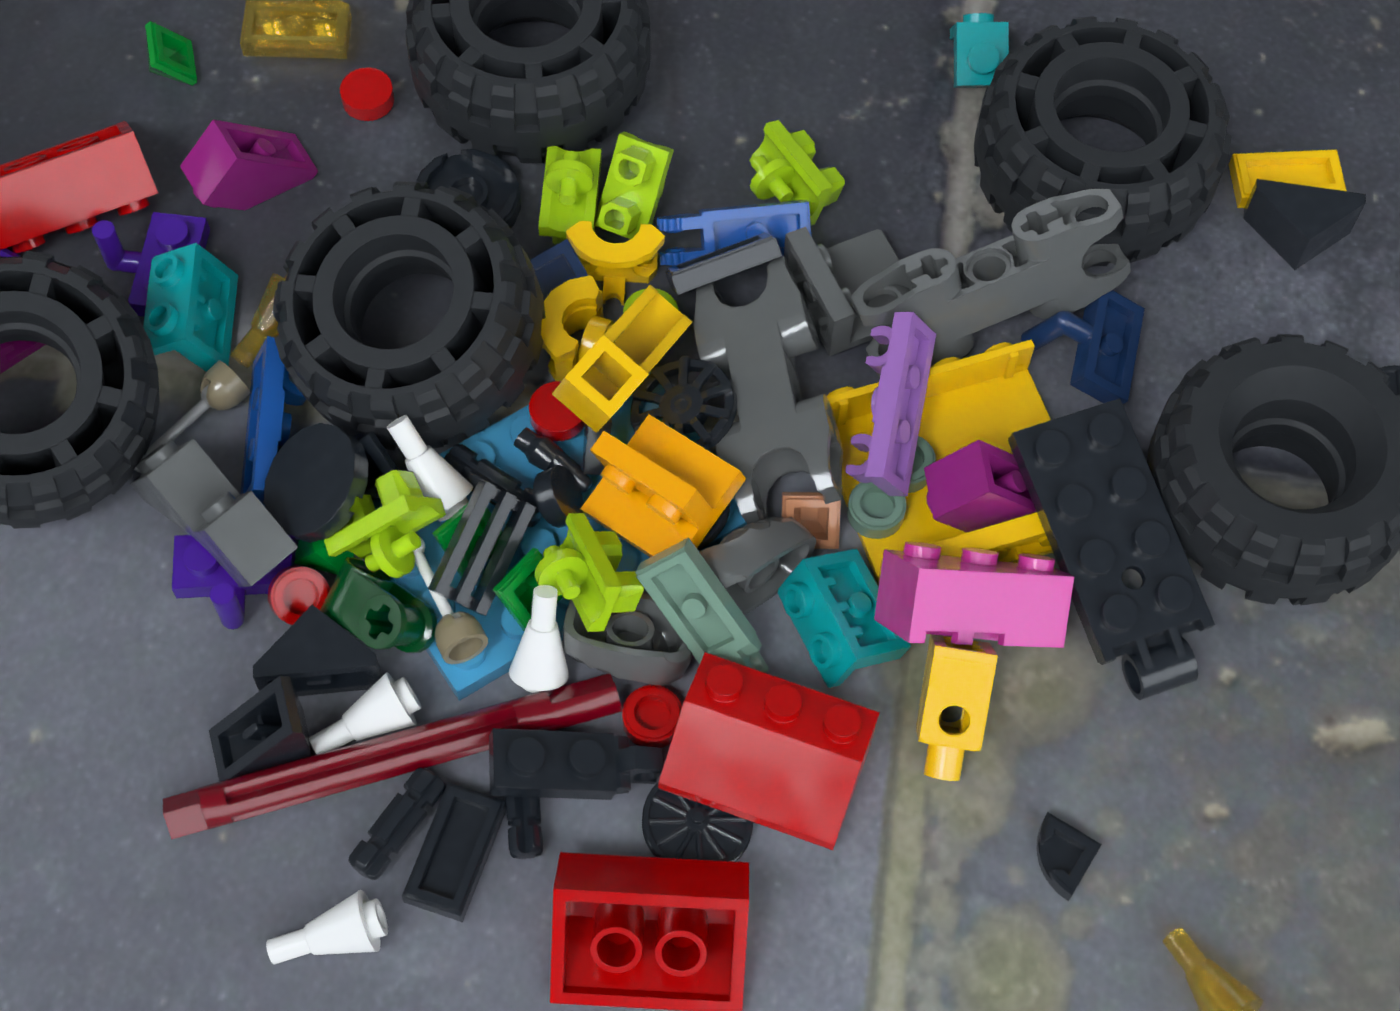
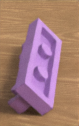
[845,312,936,496]

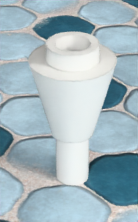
[387,415,473,521]
[509,585,569,693]
[309,672,421,755]
[266,890,388,965]

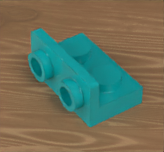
[143,243,238,371]
[778,549,911,688]

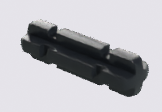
[444,444,543,527]
[348,767,446,880]
[506,796,543,859]

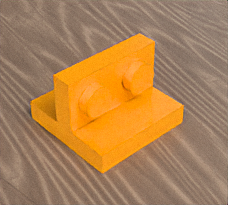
[580,414,746,557]

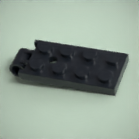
[1008,398,1215,700]

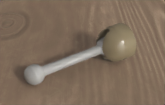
[134,360,251,473]

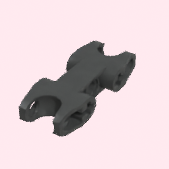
[851,189,1131,377]
[693,255,843,524]

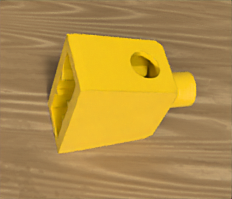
[916,634,998,781]

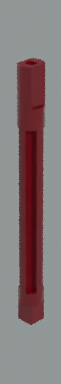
[163,674,622,839]

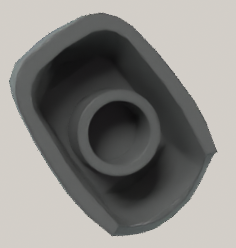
[700,516,816,615]
[563,593,692,686]

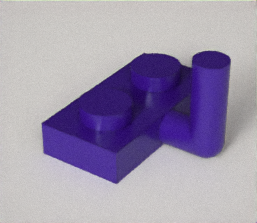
[92,212,210,317]
[172,535,296,630]

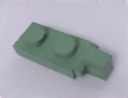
[635,537,769,673]

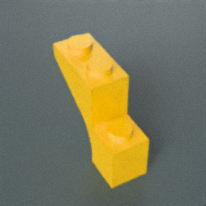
[552,284,693,433]

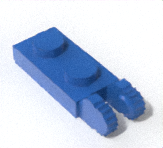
[657,200,811,266]

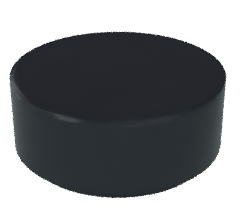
[533,465,584,528]

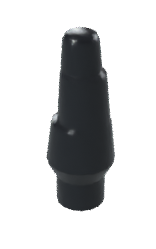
[513,427,593,492]

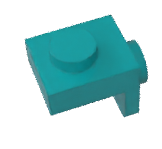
[950,13,1009,88]

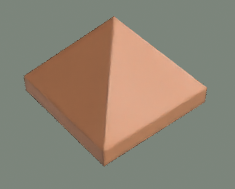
[781,492,841,549]

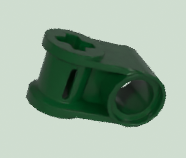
[320,557,437,653]

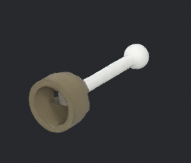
[414,536,488,664]

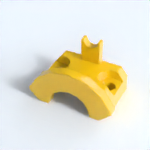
[566,221,665,305]
[541,275,604,381]

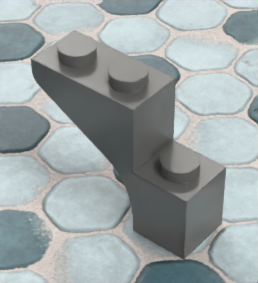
[130,439,298,587]

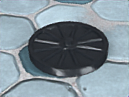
[642,782,753,862]

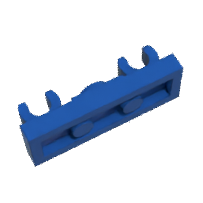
[240,336,306,507]

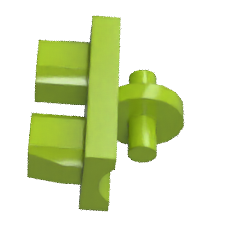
[749,120,845,225]
[595,131,674,239]
[538,146,602,245]
[324,470,446,578]
[534,513,644,632]

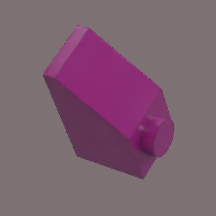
[180,119,318,211]
[924,440,1036,533]

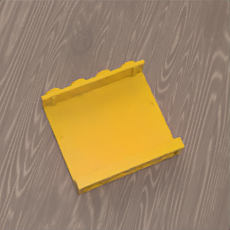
[827,339,1053,586]

